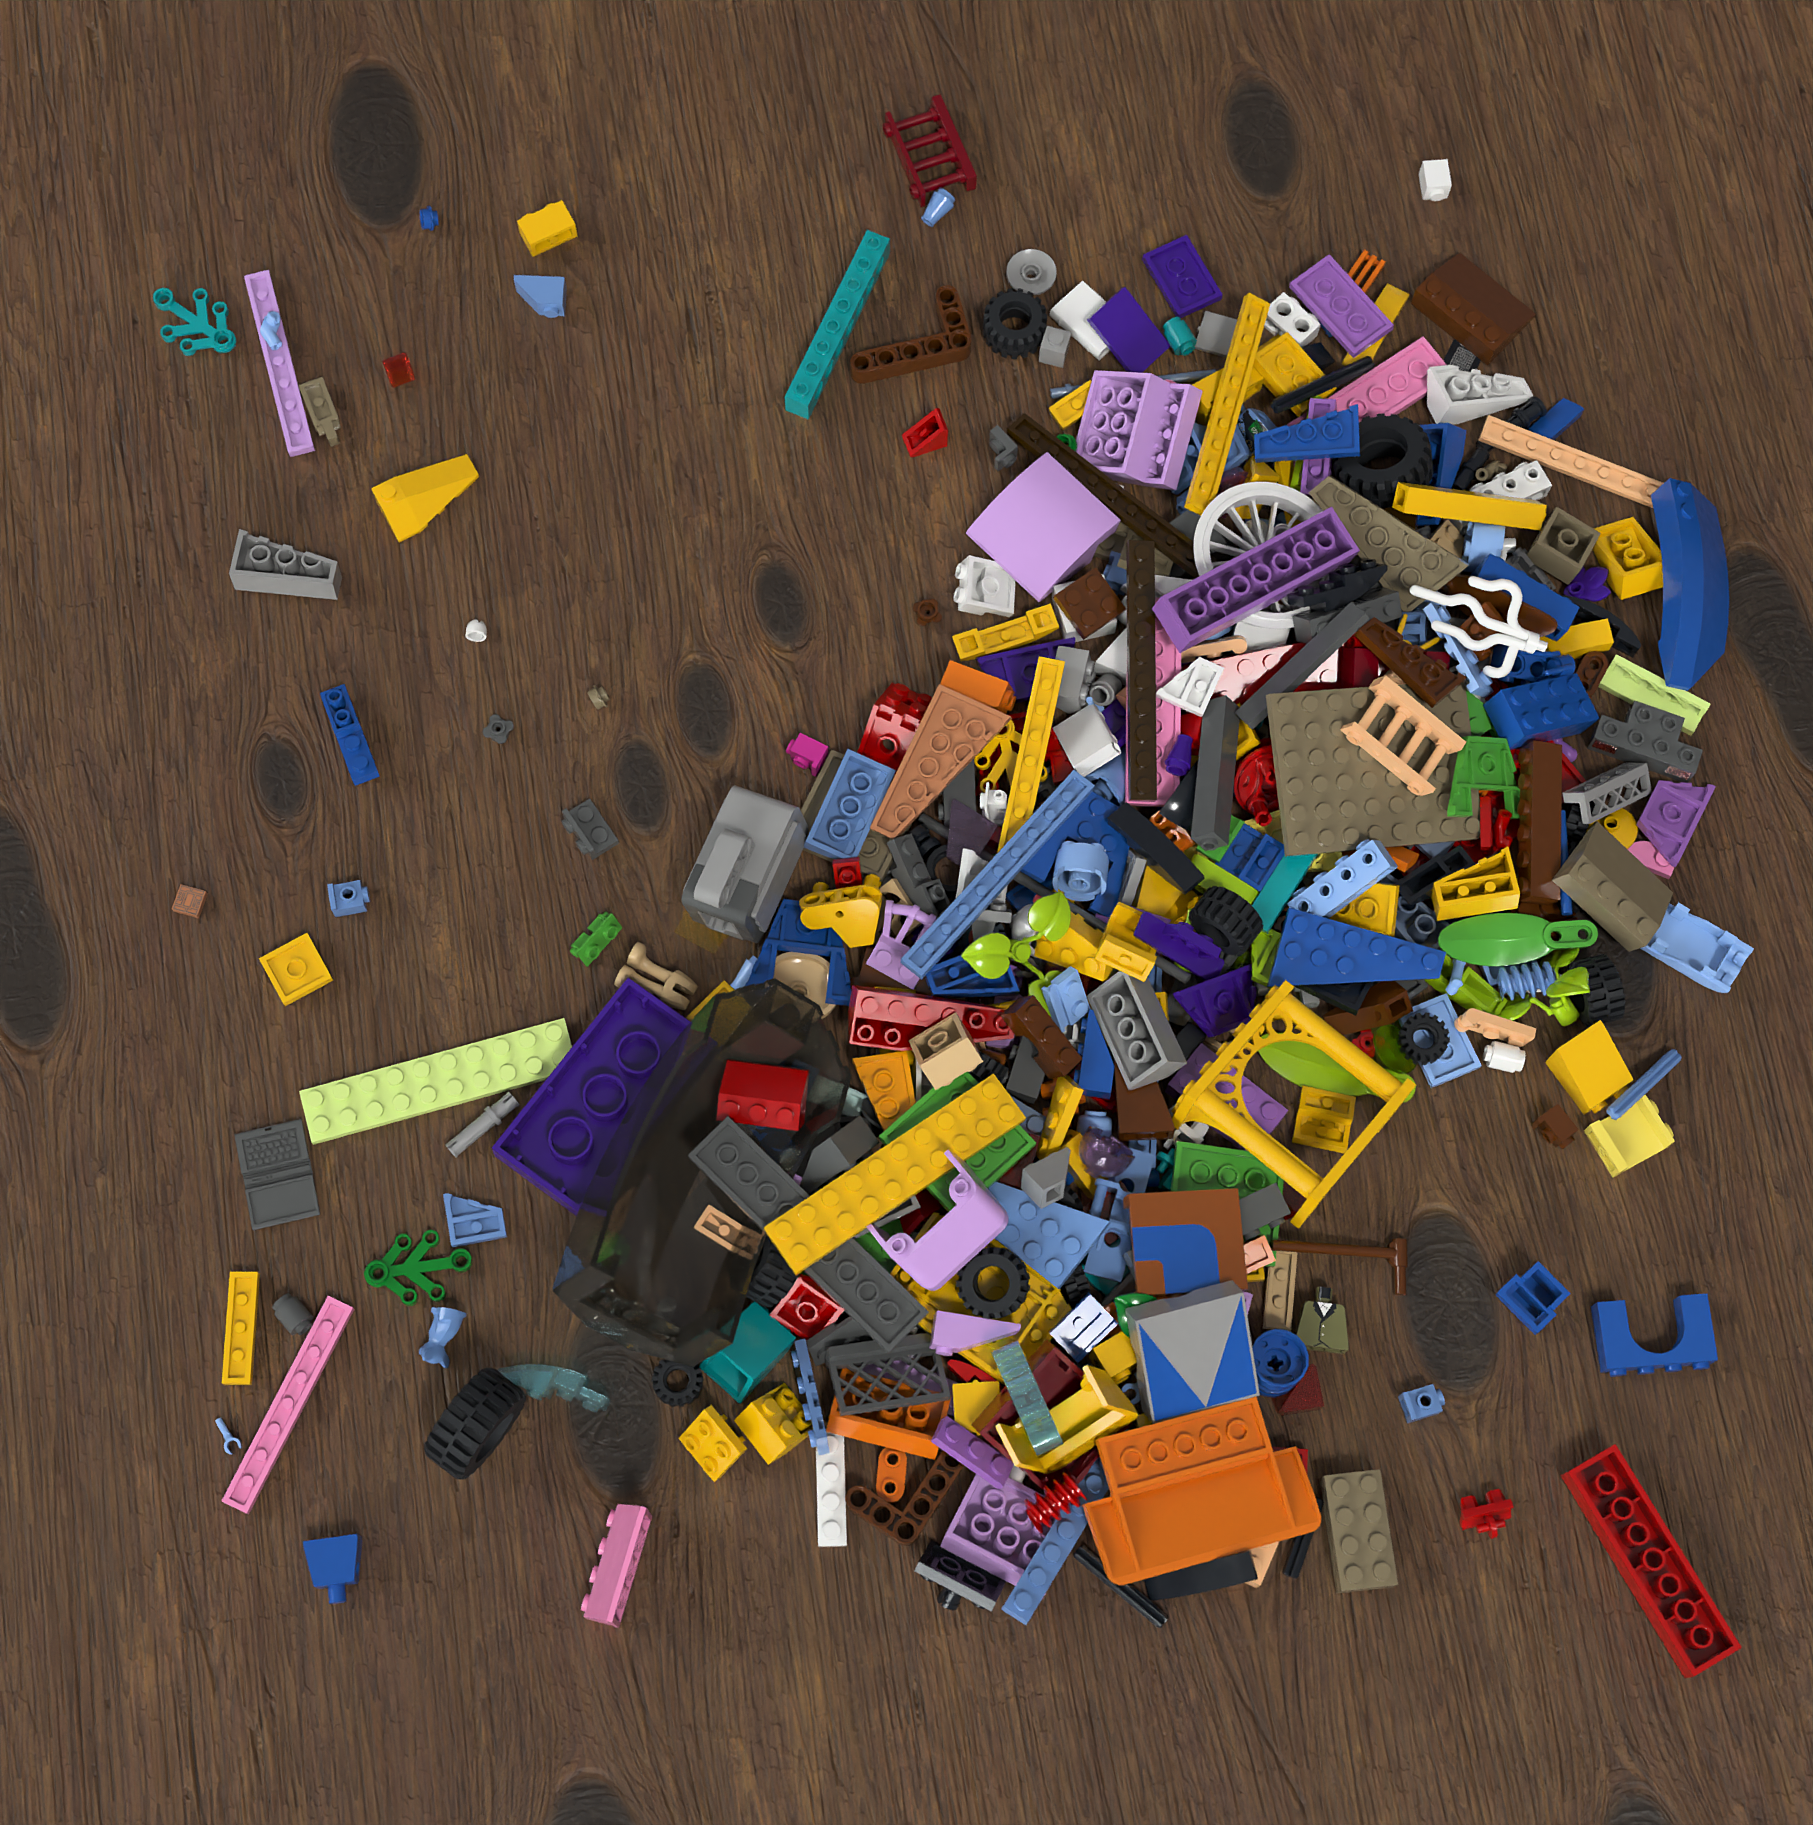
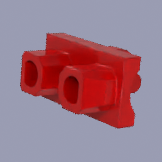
[1459,1489,1514,1539]

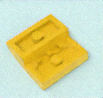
[1292,1086,1356,1154]

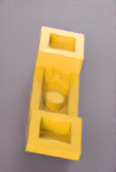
[1342,283,1410,375]
[952,604,1059,661]

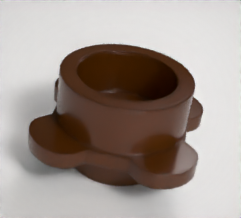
[913,599,942,626]

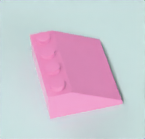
[581,1504,652,1628]

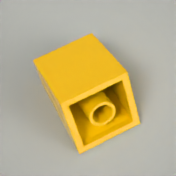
[1545,1020,1634,1115]

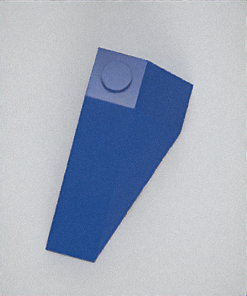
[1417,423,1466,526]

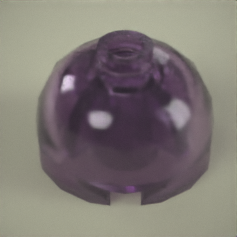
[1078,1126,1135,1178]

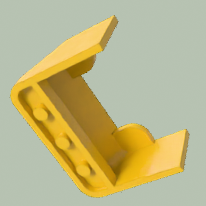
[995,1365,1138,1473]

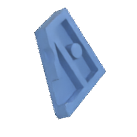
[443,1193,507,1248]

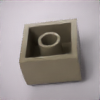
[1526,506,1601,585]

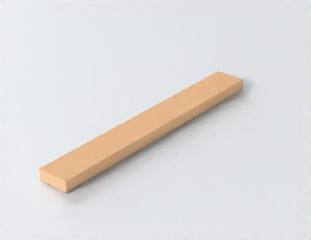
[1478,415,1664,508]

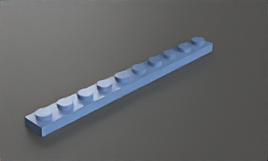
[901,770,1095,980]

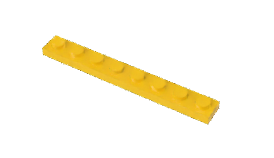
[997,656,1065,853]

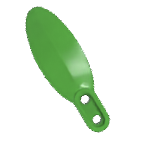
[1438,913,1598,967]

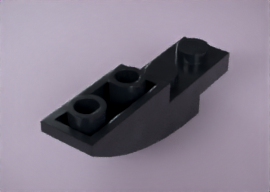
[1287,559,1387,612]

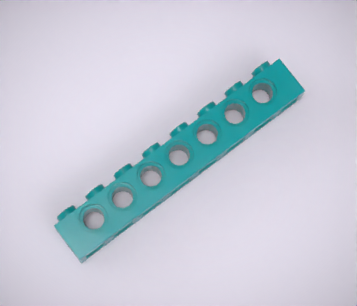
[785,230,890,420]

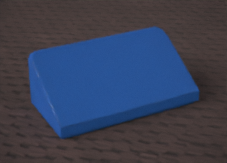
[1528,398,1584,440]

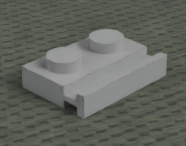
[1118,849,1147,906]

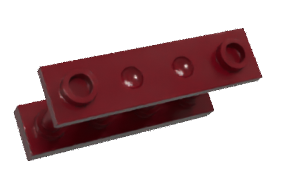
[882,94,977,207]

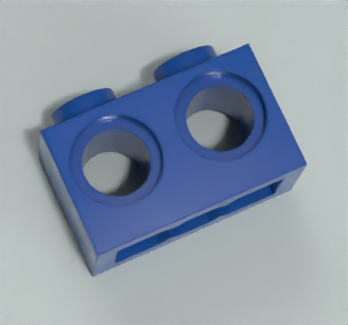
[1490,644,1551,685]

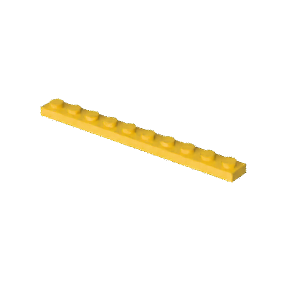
[1184,292,1270,516]

